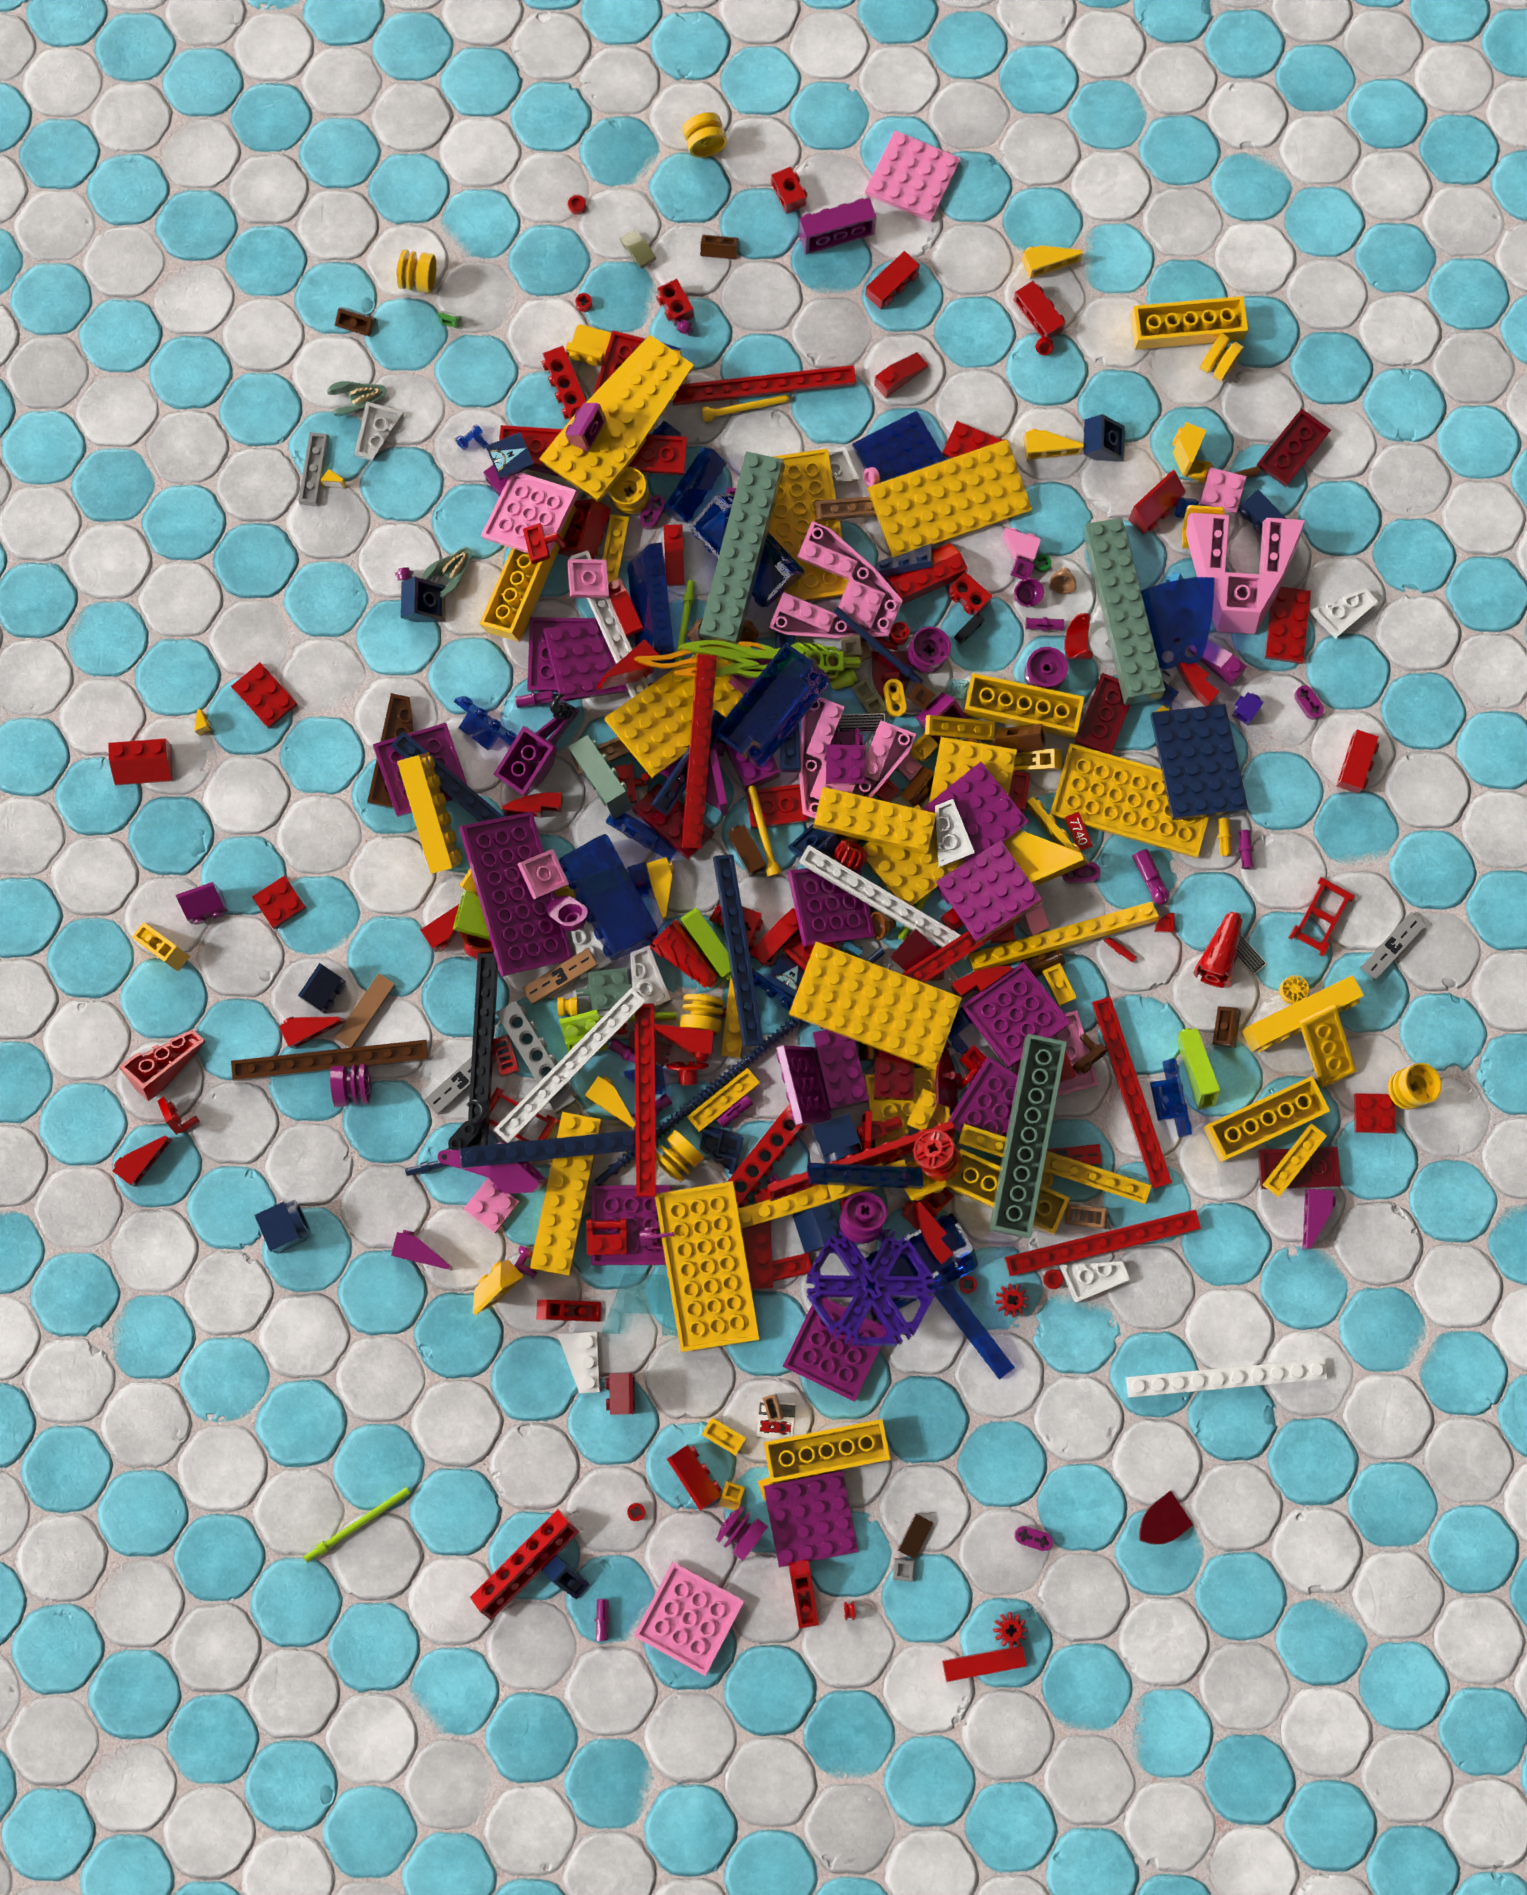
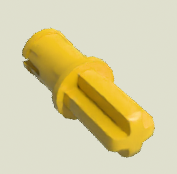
[1217,818,1233,857]

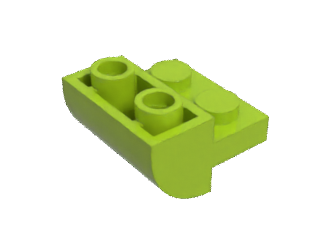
[559,1010,608,1052]

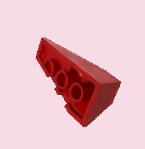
[119,1029,206,1102]

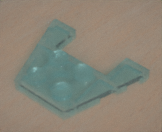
[602,1274,678,1336]

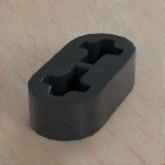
[954,613,985,645]

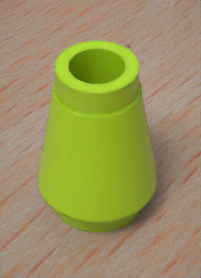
[829,668,858,690]

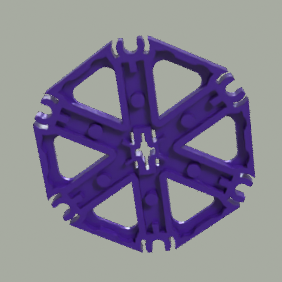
[806,1229,935,1346]

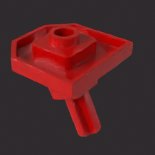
[857,1111,902,1152]

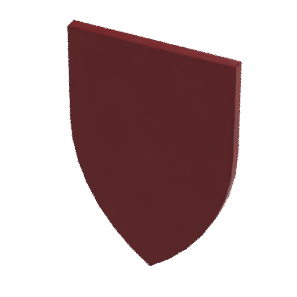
[871,651,910,700]
[890,928,944,981]
[936,1049,962,1109]
[1139,1491,1193,1545]

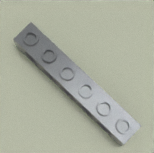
[496,1001,577,1114]

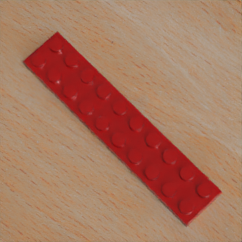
[499,425,687,475]

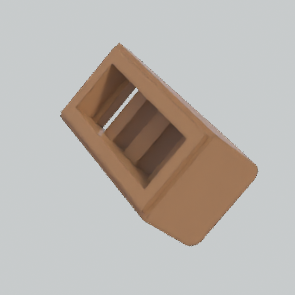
[1065,1204,1108,1229]

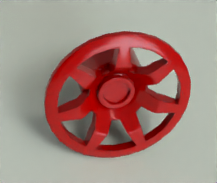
[666,1061,709,1085]

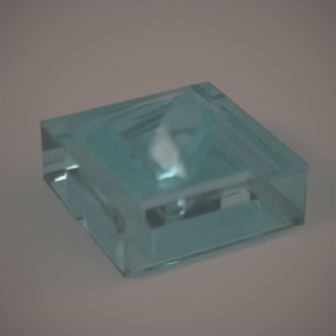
[947,679,970,700]

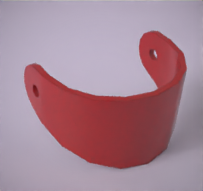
[1064,613,1093,660]

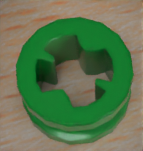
[1034,554,1051,573]

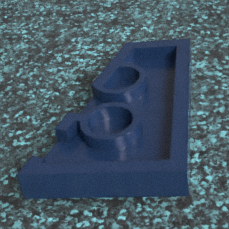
[876,543,933,577]

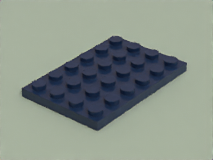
[1150,704,1248,821]

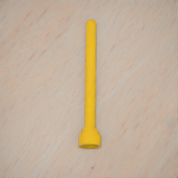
[701,395,789,423]
[748,786,782,877]

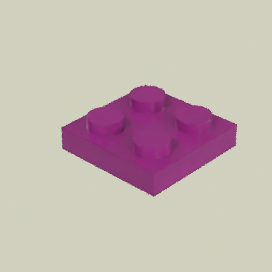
[826,744,865,785]

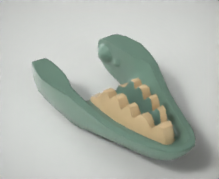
[327,381,387,416]
[422,547,472,599]

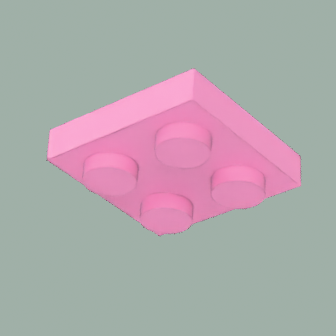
[1199,467,1246,514]
[567,559,609,598]
[518,849,569,899]
[464,1178,519,1233]

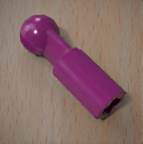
[1132,849,1170,905]

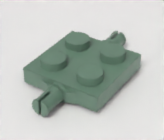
[576,967,632,1011]

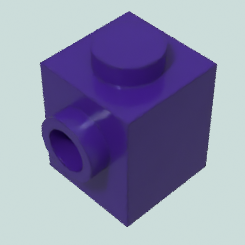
[1232,692,1264,725]

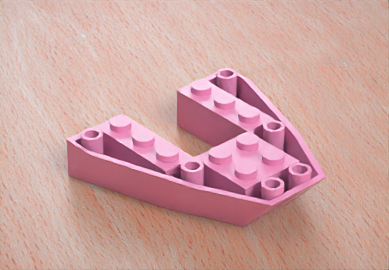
[1186,513,1305,634]
[768,521,903,638]
[799,693,916,819]

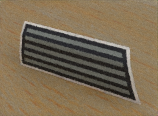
[837,713,885,732]
[1237,935,1267,975]

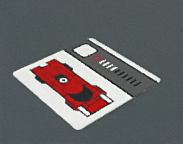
[757,1400,795,1439]

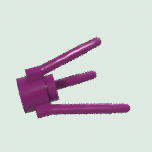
[640,1225,674,1250]

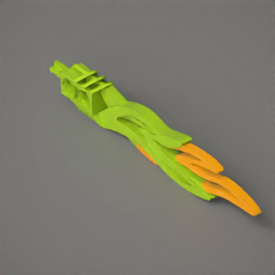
[634,640,861,681]

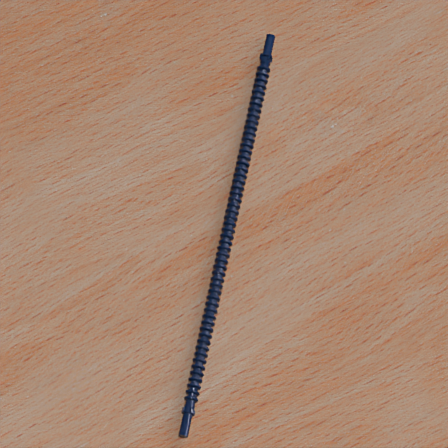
[594,948,885,1186]

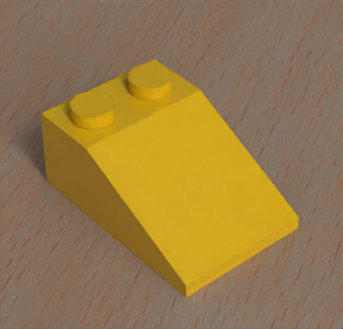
[473,1259,524,1315]

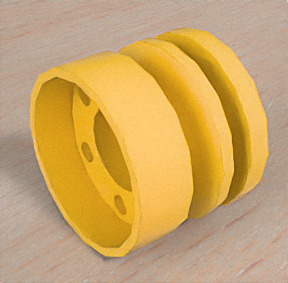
[397,249,437,294]
[608,467,650,515]
[680,994,724,1035]
[1388,1063,1442,1110]
[656,1130,704,1182]

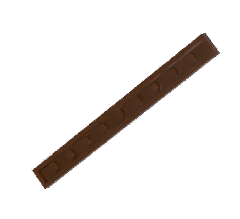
[231,1040,429,1081]

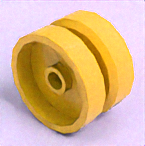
[682,112,727,158]
[1199,333,1244,382]

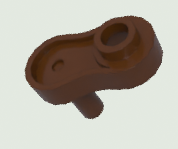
[1072,1033,1108,1074]

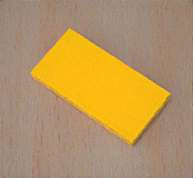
[1298,1005,1357,1088]

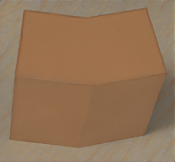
[763,1394,784,1422]

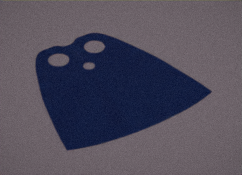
[1141,577,1214,669]

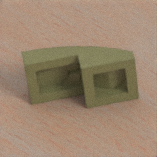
[620,229,656,269]
[850,677,887,714]

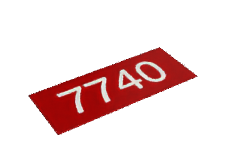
[1065,811,1093,851]

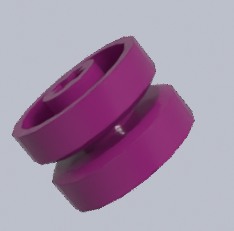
[1024,647,1068,691]
[839,1192,887,1244]

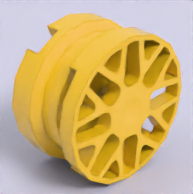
[1279,975,1309,1004]

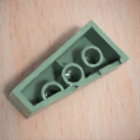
[568,735,633,820]

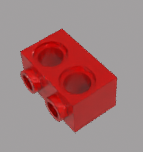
[656,279,694,326]
[948,572,993,616]

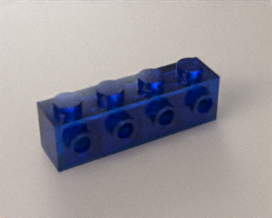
[663,448,727,523]

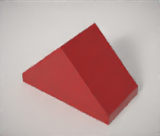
[921,1188,954,1218]

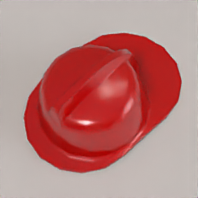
[460,932,493,961]

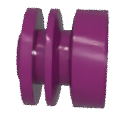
[907,627,951,674]
[330,1063,372,1107]
[715,1505,768,1561]

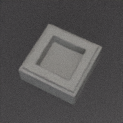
[892,1558,915,1582]

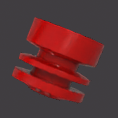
[913,1130,962,1182]

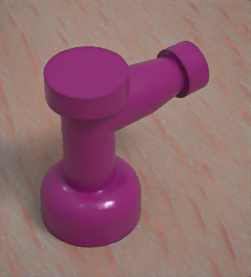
[514,1245,537,1279]

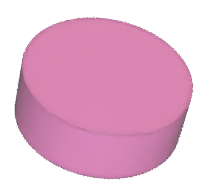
[863,467,880,487]

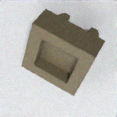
[840,634,862,657]

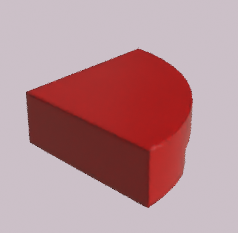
[1154,913,1175,933]

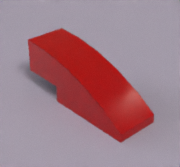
[1174,651,1220,706]
[502,792,563,818]
[950,966,1012,998]
[915,1201,953,1264]

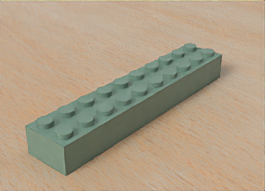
[699,451,785,645]
[1083,518,1165,705]
[989,1034,1067,1239]

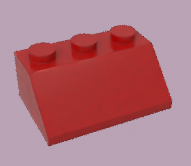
[1128,469,1186,535]
[557,499,611,559]
[108,738,173,786]
[667,1444,722,1511]

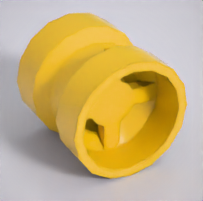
[557,997,578,1017]

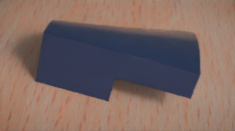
[699,1126,744,1175]

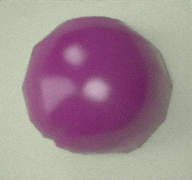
[1014,578,1044,608]

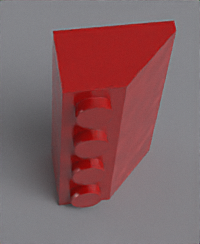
[884,543,968,605]

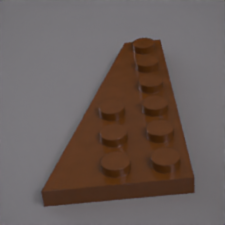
[367,693,414,809]

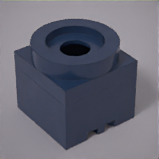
[811,1113,862,1165]
[254,1200,311,1254]

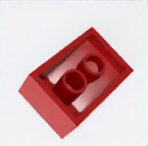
[596,639,659,690]
[654,1024,714,1062]

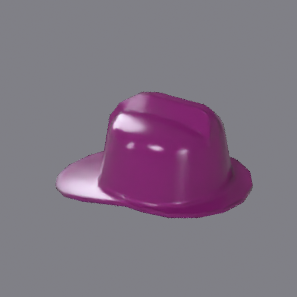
[547,896,588,931]

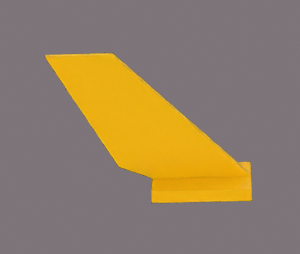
[1003,830,1089,886]

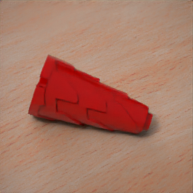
[1193,912,1243,988]
[649,919,718,988]

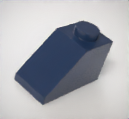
[542,1555,589,1600]

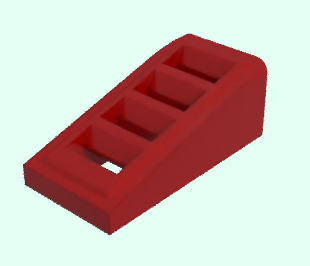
[493,1035,520,1078]

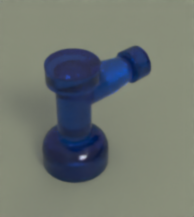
[455,424,489,450]

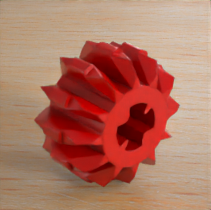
[834,840,868,870]
[995,1283,1029,1318]
[993,1612,1028,1648]

